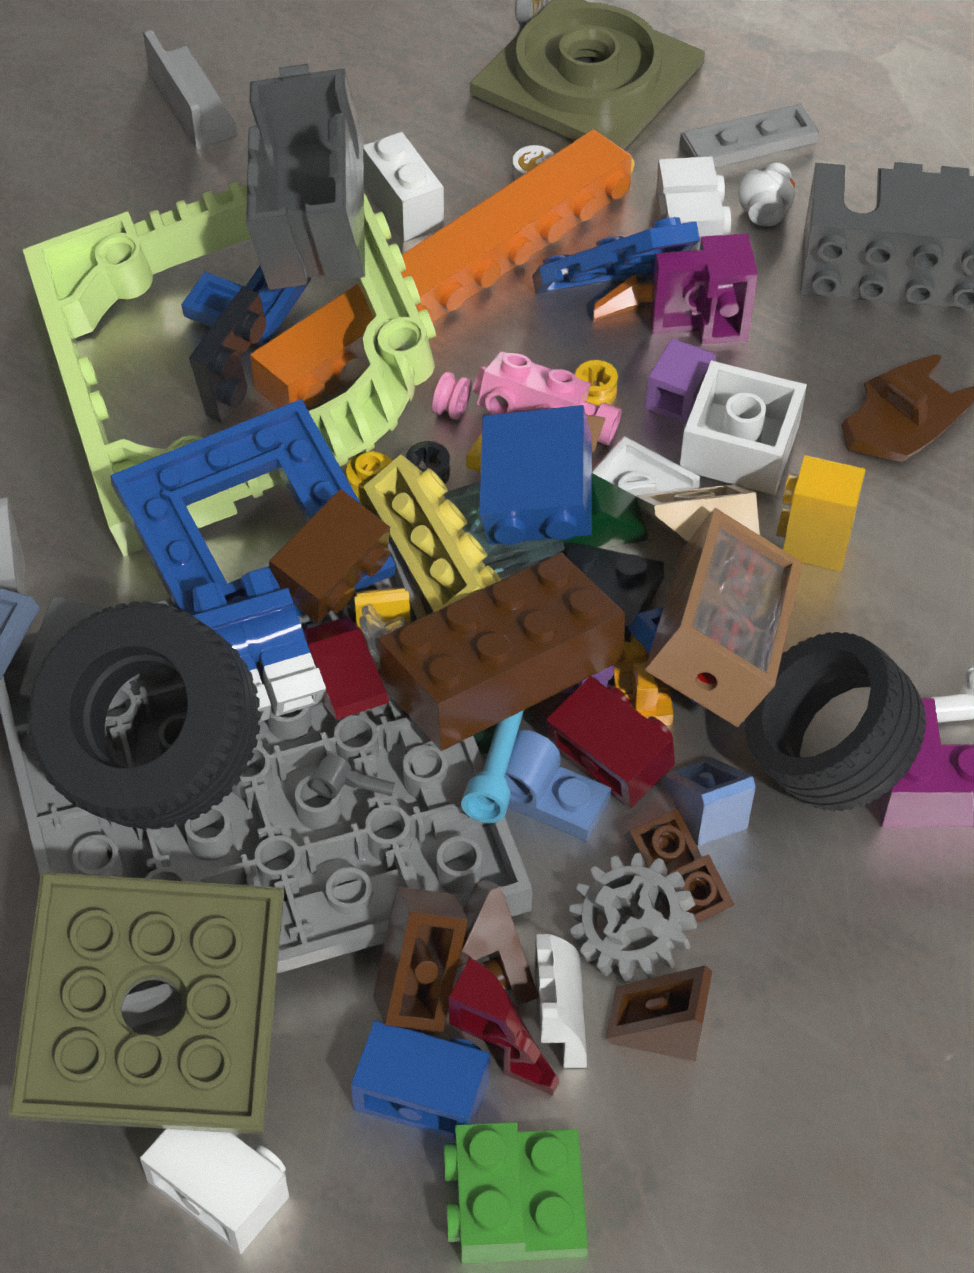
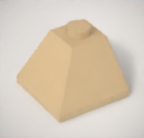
[636,484,760,543]

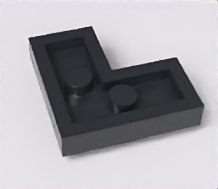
[189,286,266,423]

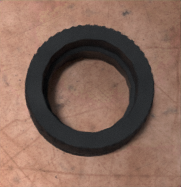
[745,632,926,812]

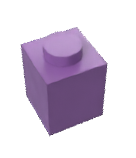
[645,338,716,424]

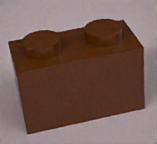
[269,489,390,624]
[373,887,468,1032]

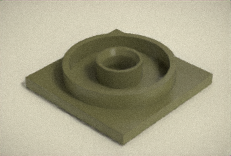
[470,0,705,150]
[9,872,284,1135]

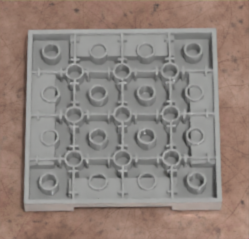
[0,542,533,1028]

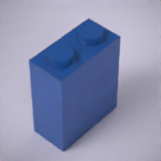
[479,405,592,545]

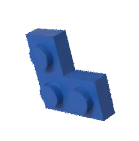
[181,266,311,347]

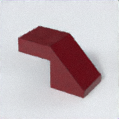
[303,616,389,720]

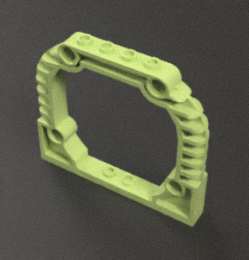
[22,181,436,556]

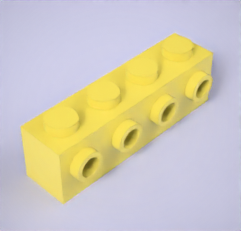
[363,454,502,612]

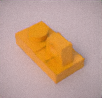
[612,636,674,725]

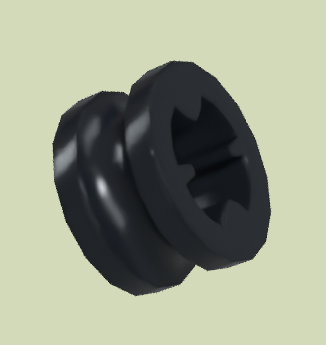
[406,441,450,484]

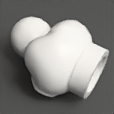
[738,162,795,226]

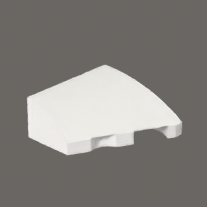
[535,934,587,1068]

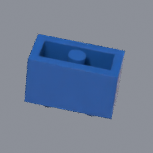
[351,1020,490,1140]

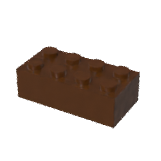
[378,552,625,751]

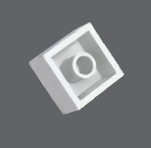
[680,360,807,495]

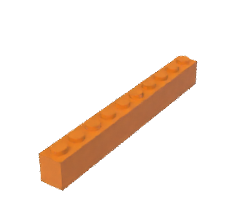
[250,129,632,408]

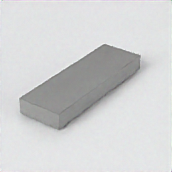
[680,103,819,168]

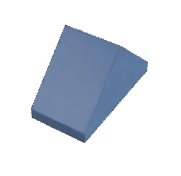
[662,757,756,846]

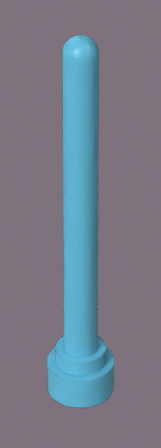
[461,710,524,823]

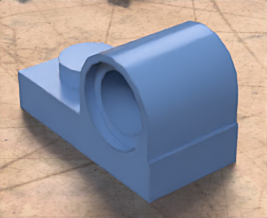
[504,730,611,842]

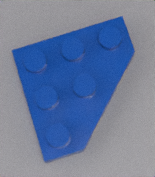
[532,217,700,294]

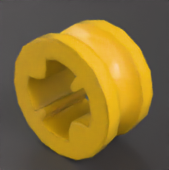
[575,360,618,406]

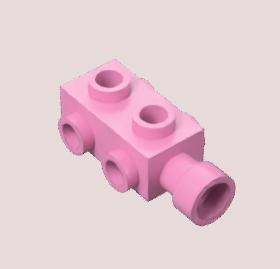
[473,351,622,446]

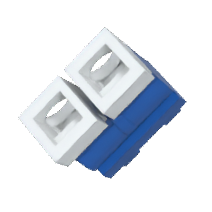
[192,567,326,722]

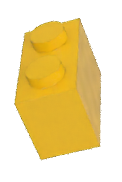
[776,455,866,572]

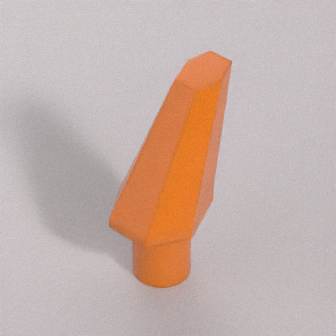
[593,275,653,322]

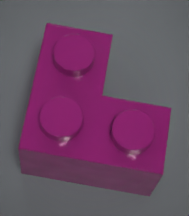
[878,698,974,827]

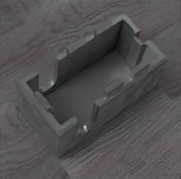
[246,64,365,290]
[800,162,974,309]

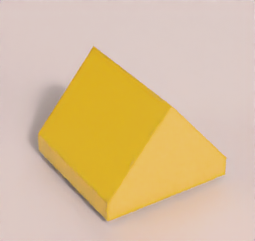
[353,587,411,635]

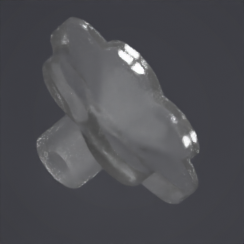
[359,604,407,662]

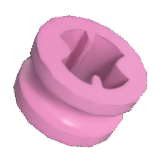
[432,372,472,420]

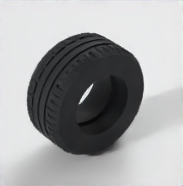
[28,601,261,830]

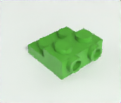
[444,1122,588,1264]

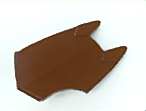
[841,355,974,463]

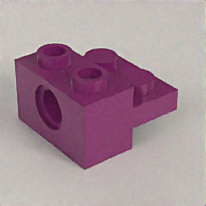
[650,233,758,345]

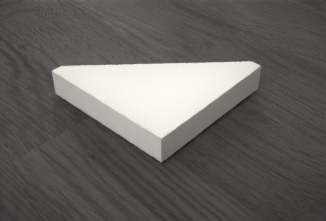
[592,436,700,496]

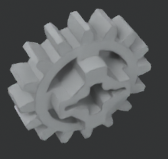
[569,853,697,982]

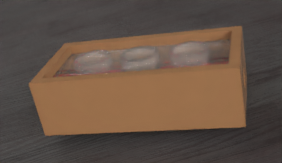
[645,508,803,727]

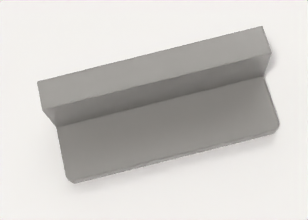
[143,29,237,149]

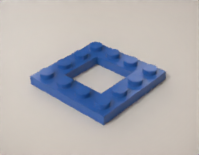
[110,399,396,616]

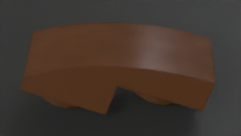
[624,808,734,923]

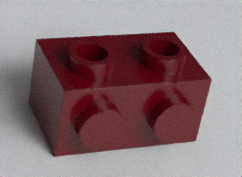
[546,676,675,809]

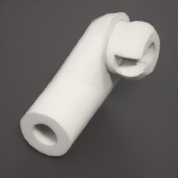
[930,666,974,723]

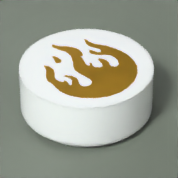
[512,145,554,180]

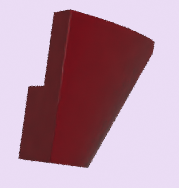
[449,957,559,1096]

